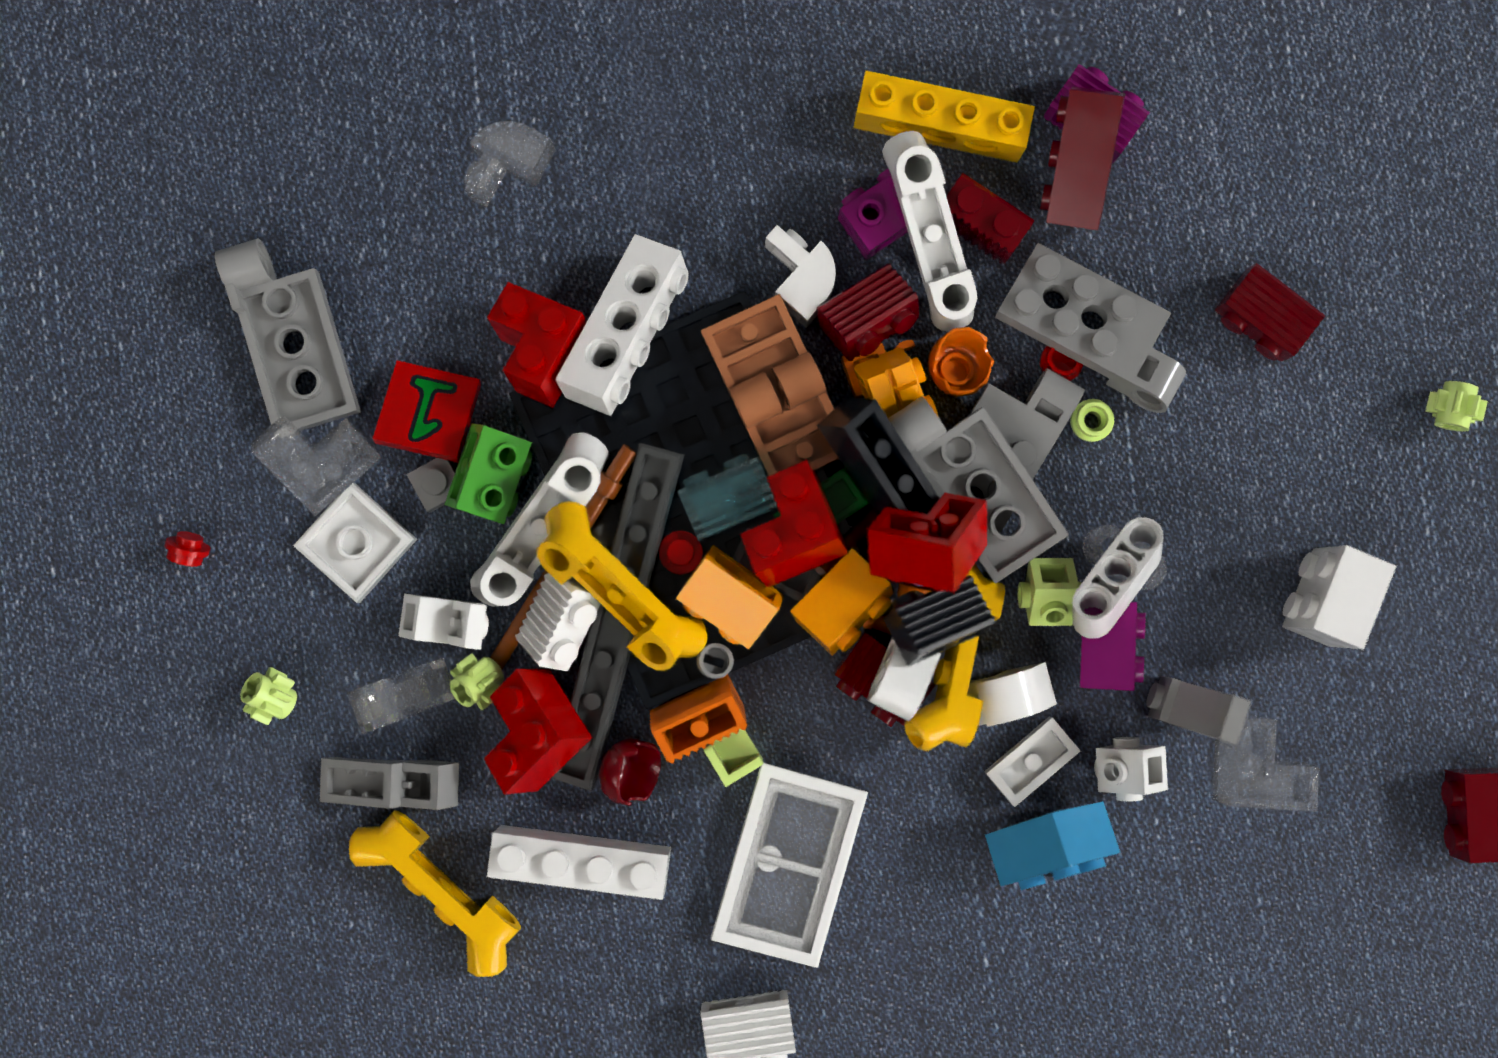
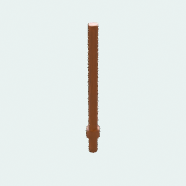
[490,444,637,670]

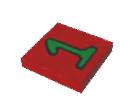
[372,360,482,463]

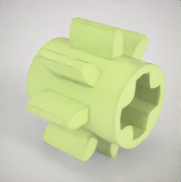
[1425,381,1488,431]
[450,653,504,710]
[240,667,297,725]

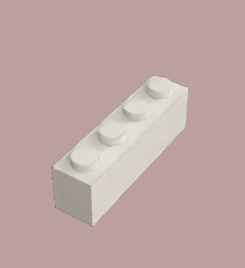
[487,825,671,900]

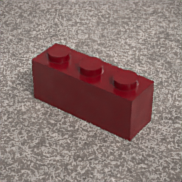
[1040,86,1126,231]

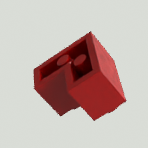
[487,282,587,408]
[740,460,849,588]
[867,493,987,593]
[483,669,592,795]

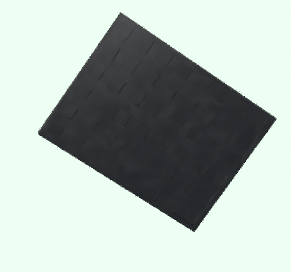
[509,291,863,710]

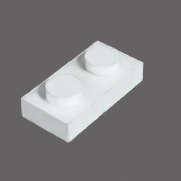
[984,716,1080,807]

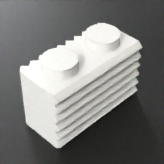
[515,573,601,671]
[701,990,796,1058]

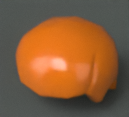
[928,327,994,397]

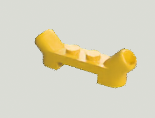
[537,501,708,671]
[904,563,1005,751]
[349,810,521,977]

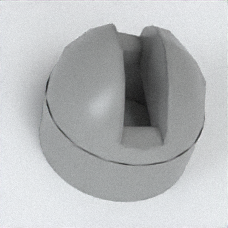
[697,643,734,679]

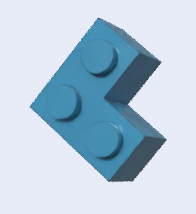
[985,801,1121,890]

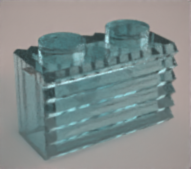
[677,454,778,541]

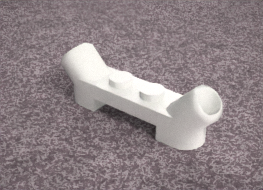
[882,131,977,332]
[470,432,609,607]

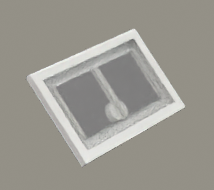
[711,762,868,968]

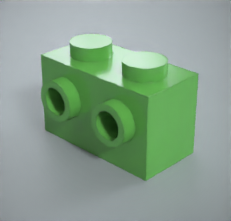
[444,423,532,524]

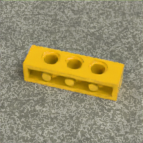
[853,70,1035,163]

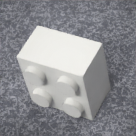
[1282,545,1397,649]

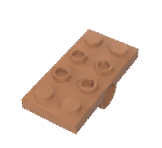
[701,294,839,476]

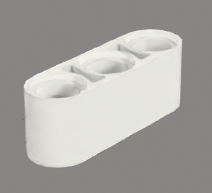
[1073,517,1163,639]
[868,590,941,721]

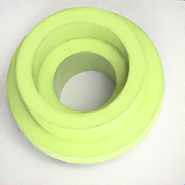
[1070,399,1114,442]

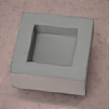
[406,458,456,513]

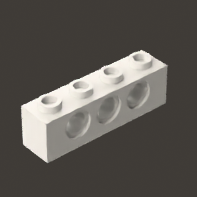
[555,234,689,416]

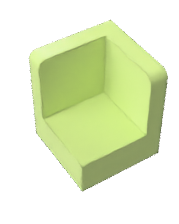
[703,729,763,787]

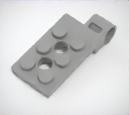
[215,238,361,437]
[995,243,1186,413]
[969,368,1085,533]
[888,396,1069,584]

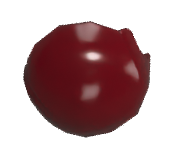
[599,739,661,806]

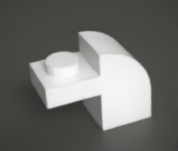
[765,225,836,328]
[398,594,489,650]
[967,662,1057,727]

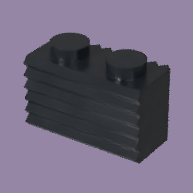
[883,575,995,667]

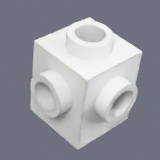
[1094,737,1168,801]

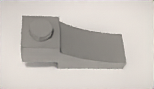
[1146,676,1251,745]
[320,757,459,810]

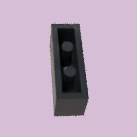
[817,397,940,516]

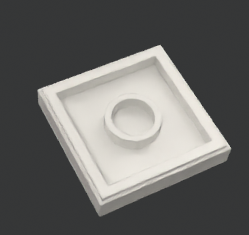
[293,482,417,603]

